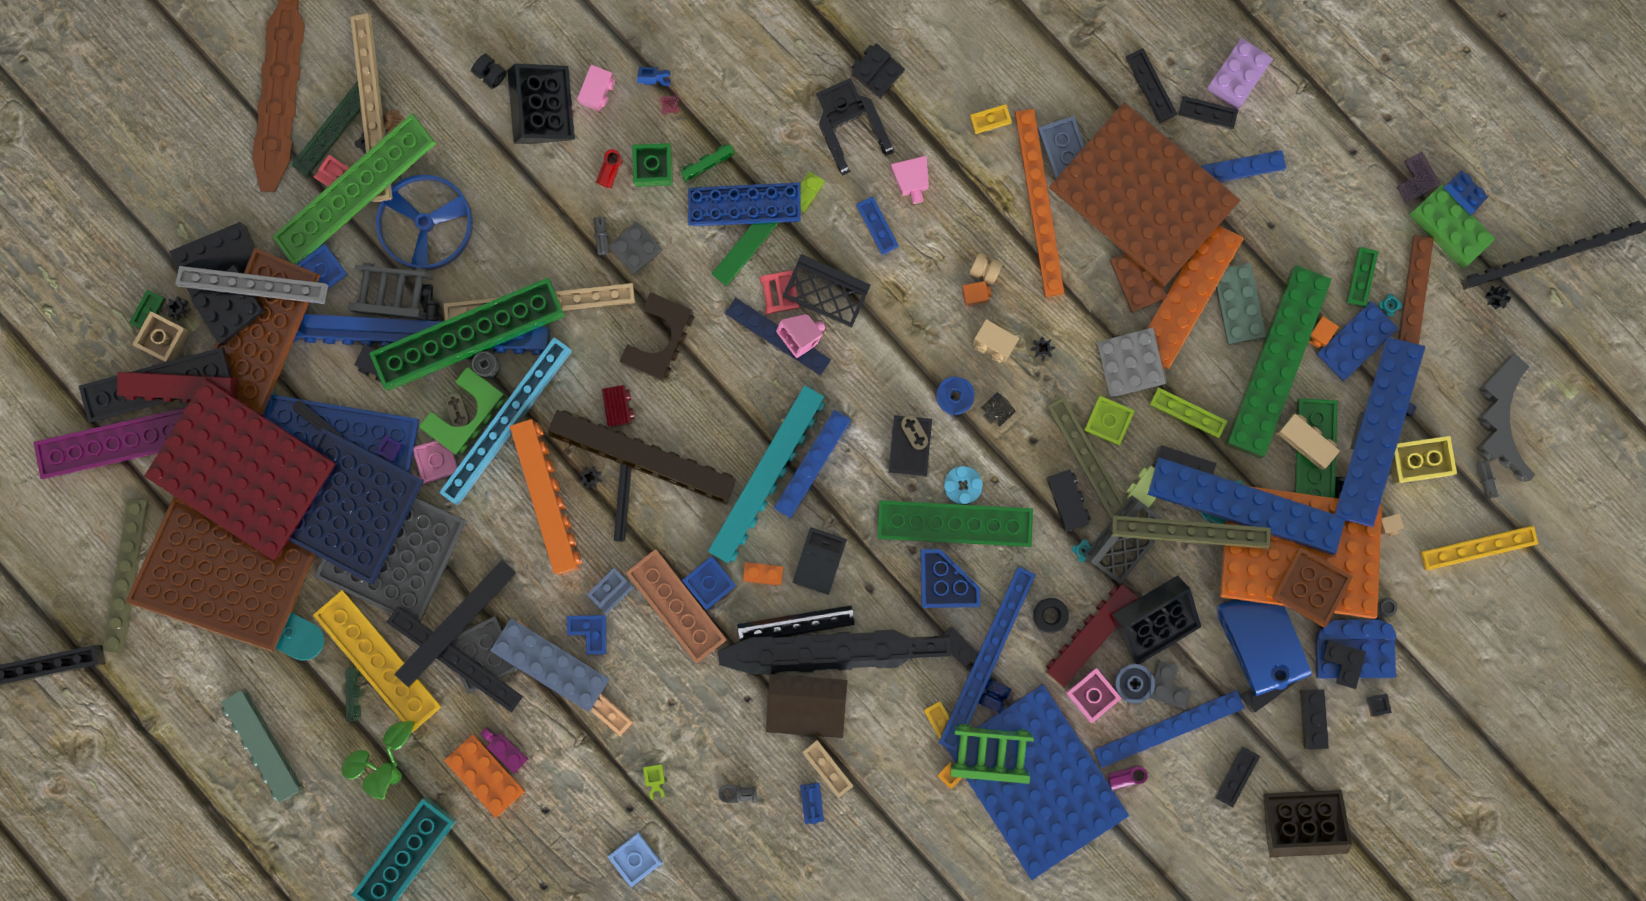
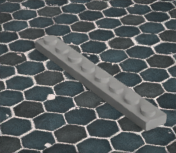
[175,266,328,304]

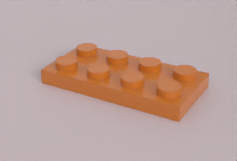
[444,734,525,818]

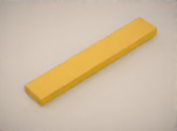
[1420,525,1539,571]

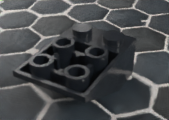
[792,527,847,595]

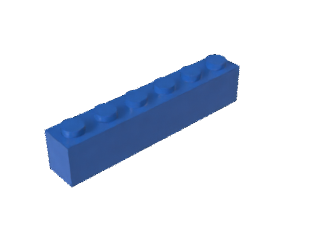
[774,409,851,519]

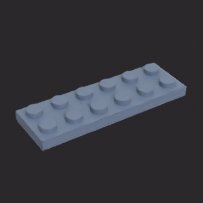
[490,618,610,712]

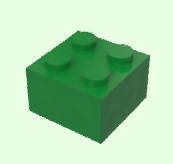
[632,143,673,187]

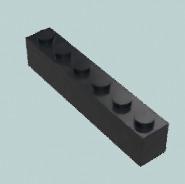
[0,645,106,686]

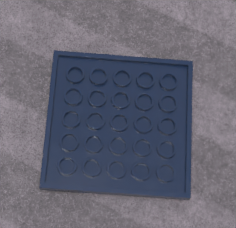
[289,428,424,584]

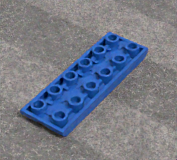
[688,182,801,226]

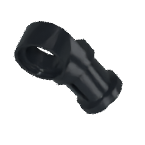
[421,284,440,321]

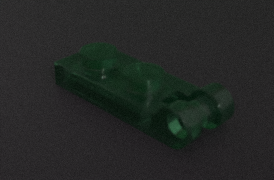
[346,667,361,722]

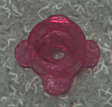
[661,95,680,115]

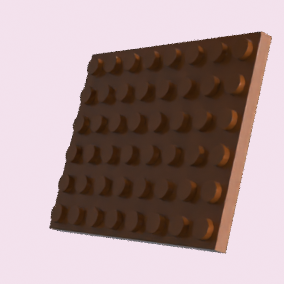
[1049,102,1240,287]
[126,497,316,652]

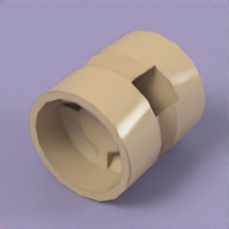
[969,252,1004,285]

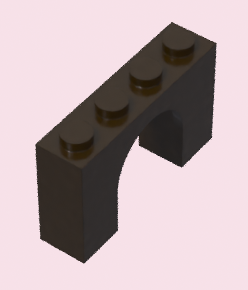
[619,292,695,382]

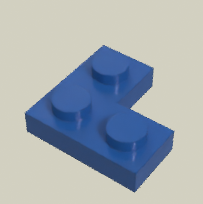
[567,615,607,654]

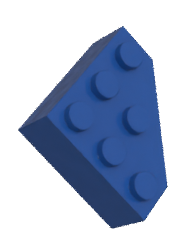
[920,549,981,608]

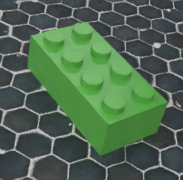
[1408,184,1495,269]

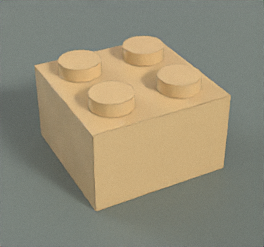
[132,311,191,362]
[972,319,1020,364]

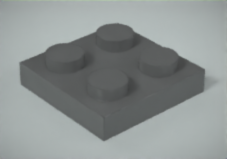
[609,221,662,275]

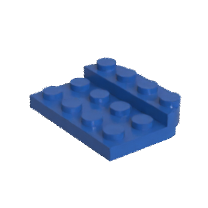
[1315,620,1397,679]

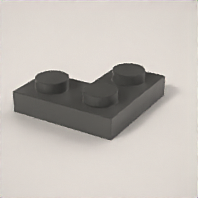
[1149,660,1191,709]

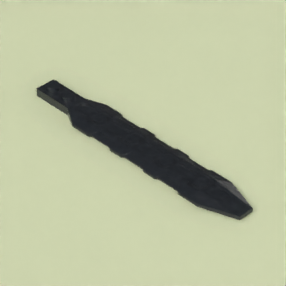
[718,630,951,675]

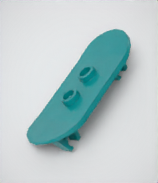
[275,613,325,661]

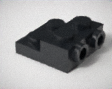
[852,43,905,99]

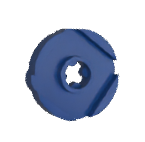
[936,376,975,415]

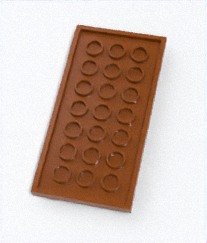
[212,247,320,415]

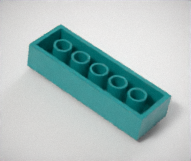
[351,797,458,901]

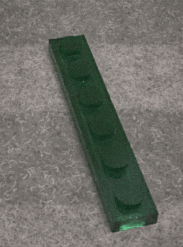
[291,81,361,177]

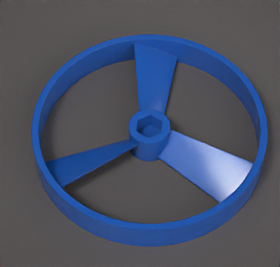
[376,175,473,270]

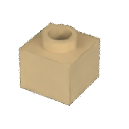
[1381,513,1404,537]

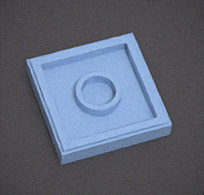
[607,832,662,887]

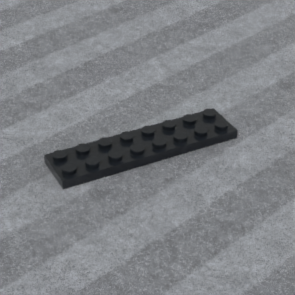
[79,347,232,423]

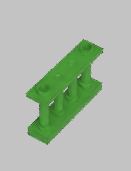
[950,724,1034,784]

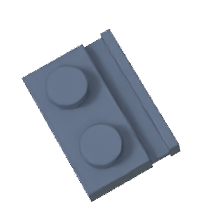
[586,568,634,615]

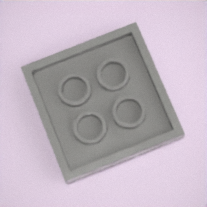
[1097,328,1167,398]

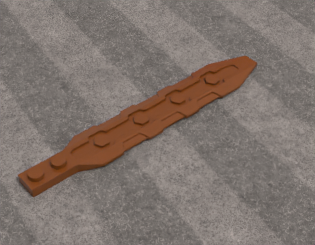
[252,0,305,192]

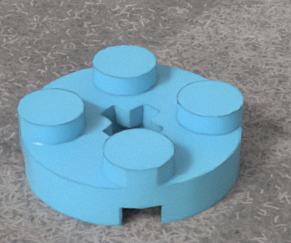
[944,466,983,505]

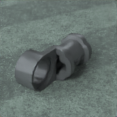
[718,784,757,803]

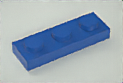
[856,196,899,256]

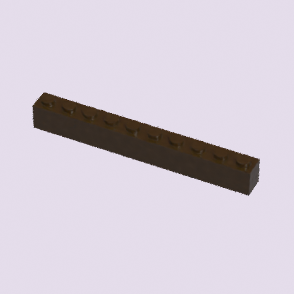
[548,410,736,505]

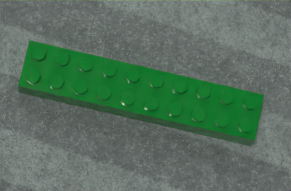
[1224,265,1332,459]
[369,277,566,391]

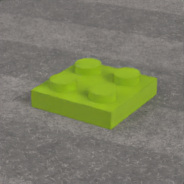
[1084,395,1135,446]

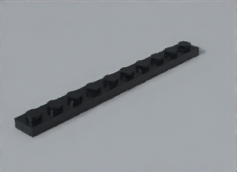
[1461,220,1646,290]

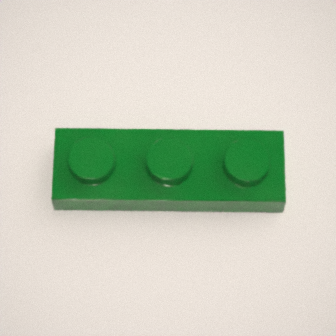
[681,144,735,182]
[1346,247,1379,307]

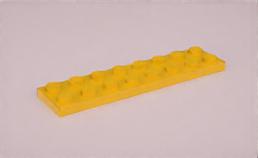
[313,590,442,733]

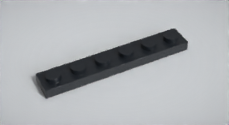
[737,605,855,641]

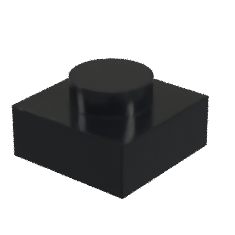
[1367,694,1392,717]

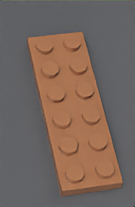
[626,549,727,664]

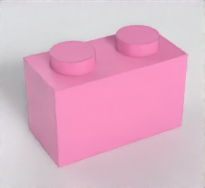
[577,65,615,112]

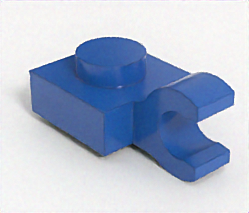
[637,67,671,86]

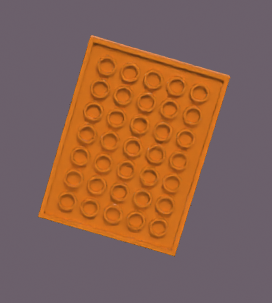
[1220,486,1382,619]

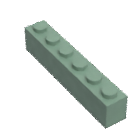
[221,690,304,803]

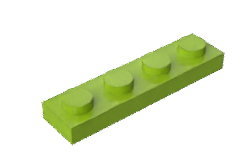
[1149,387,1228,439]

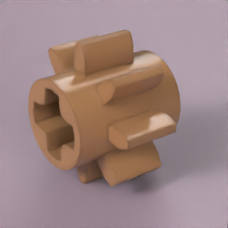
[383,110,405,133]

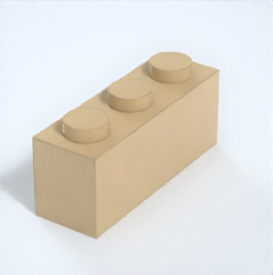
[1277,414,1340,470]

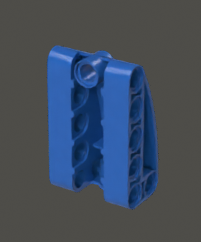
[1217,599,1311,696]

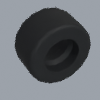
[1033,598,1069,633]

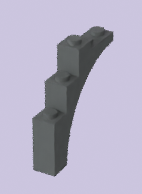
[1476,354,1535,482]

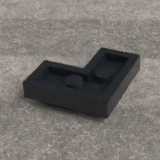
[1322,641,1366,689]

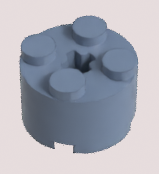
[1113,664,1155,703]

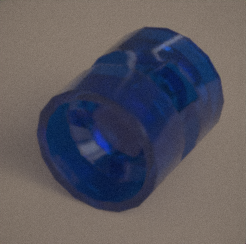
[978,678,1012,714]

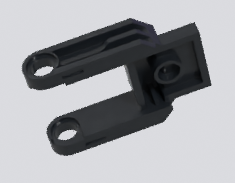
[816,78,894,176]

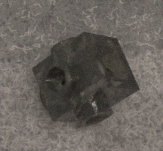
[981,392,1016,427]

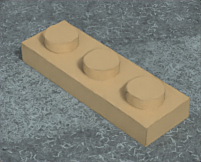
[802,740,853,798]

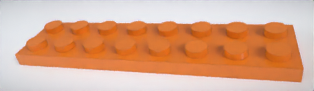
[1147,226,1244,370]

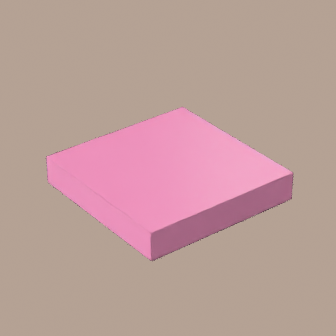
[413,440,458,484]

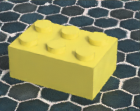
[1391,436,1457,484]

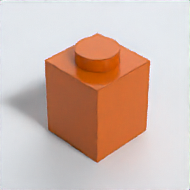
[962,281,992,307]
[1309,316,1339,348]

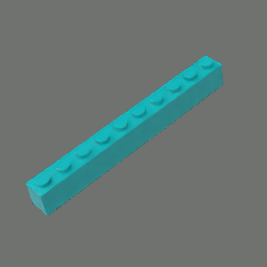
[708,385,826,564]

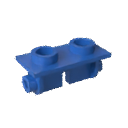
[800,783,824,824]

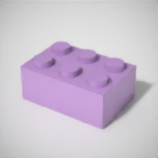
[1206,38,1273,110]

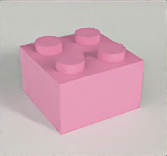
[1064,668,1122,723]

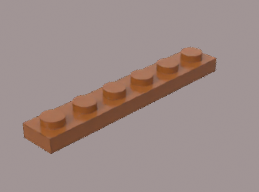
[1398,235,1434,344]

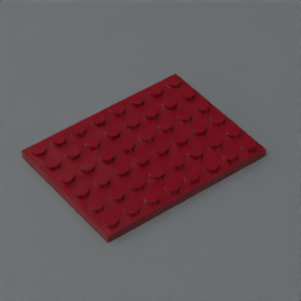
[144,379,337,561]

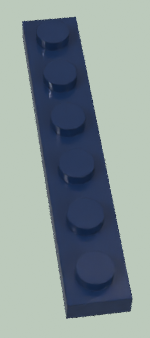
[725,297,831,376]

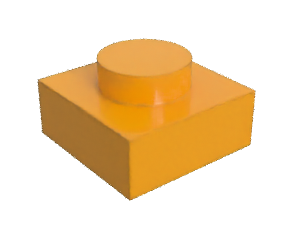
[937,762,962,789]

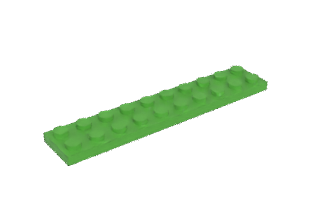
[272,113,436,264]

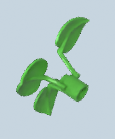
[341,721,414,799]

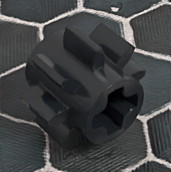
[1485,285,1511,310]
[165,296,191,321]
[1030,336,1055,361]
[579,466,603,489]

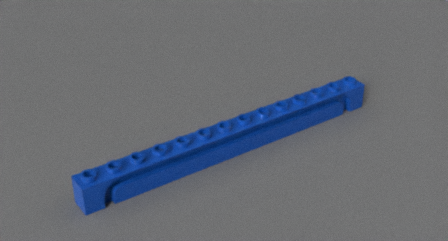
[293,314,550,355]

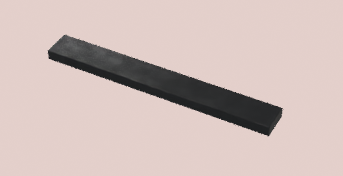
[394,560,516,688]
[386,607,524,712]

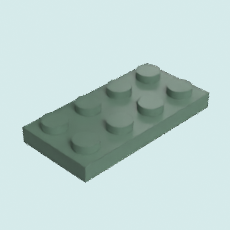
[1216,263,1266,345]

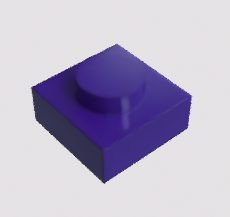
[376,435,403,462]

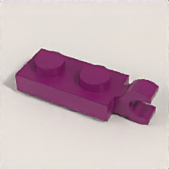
[480,727,528,774]

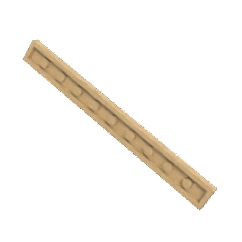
[350,13,393,202]
[443,283,635,321]

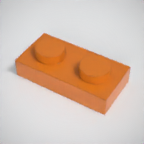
[743,562,783,586]

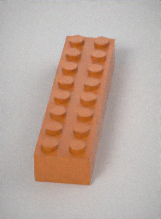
[510,419,583,575]

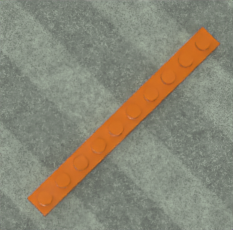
[1015,109,1064,297]

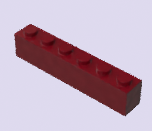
[117,371,237,403]
[1045,584,1139,688]

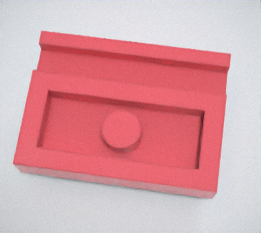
[314,155,349,187]

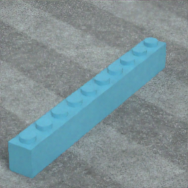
[439,338,572,505]

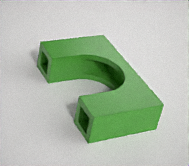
[419,367,505,457]

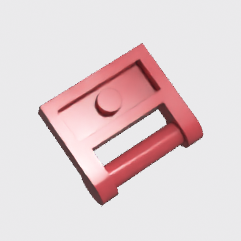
[759,270,800,315]

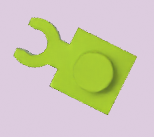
[643,764,665,800]

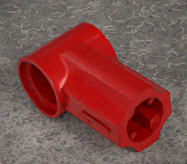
[596,149,623,189]

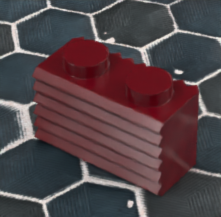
[602,385,635,428]

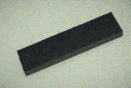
[1126,48,1177,124]

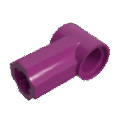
[1107,765,1148,790]

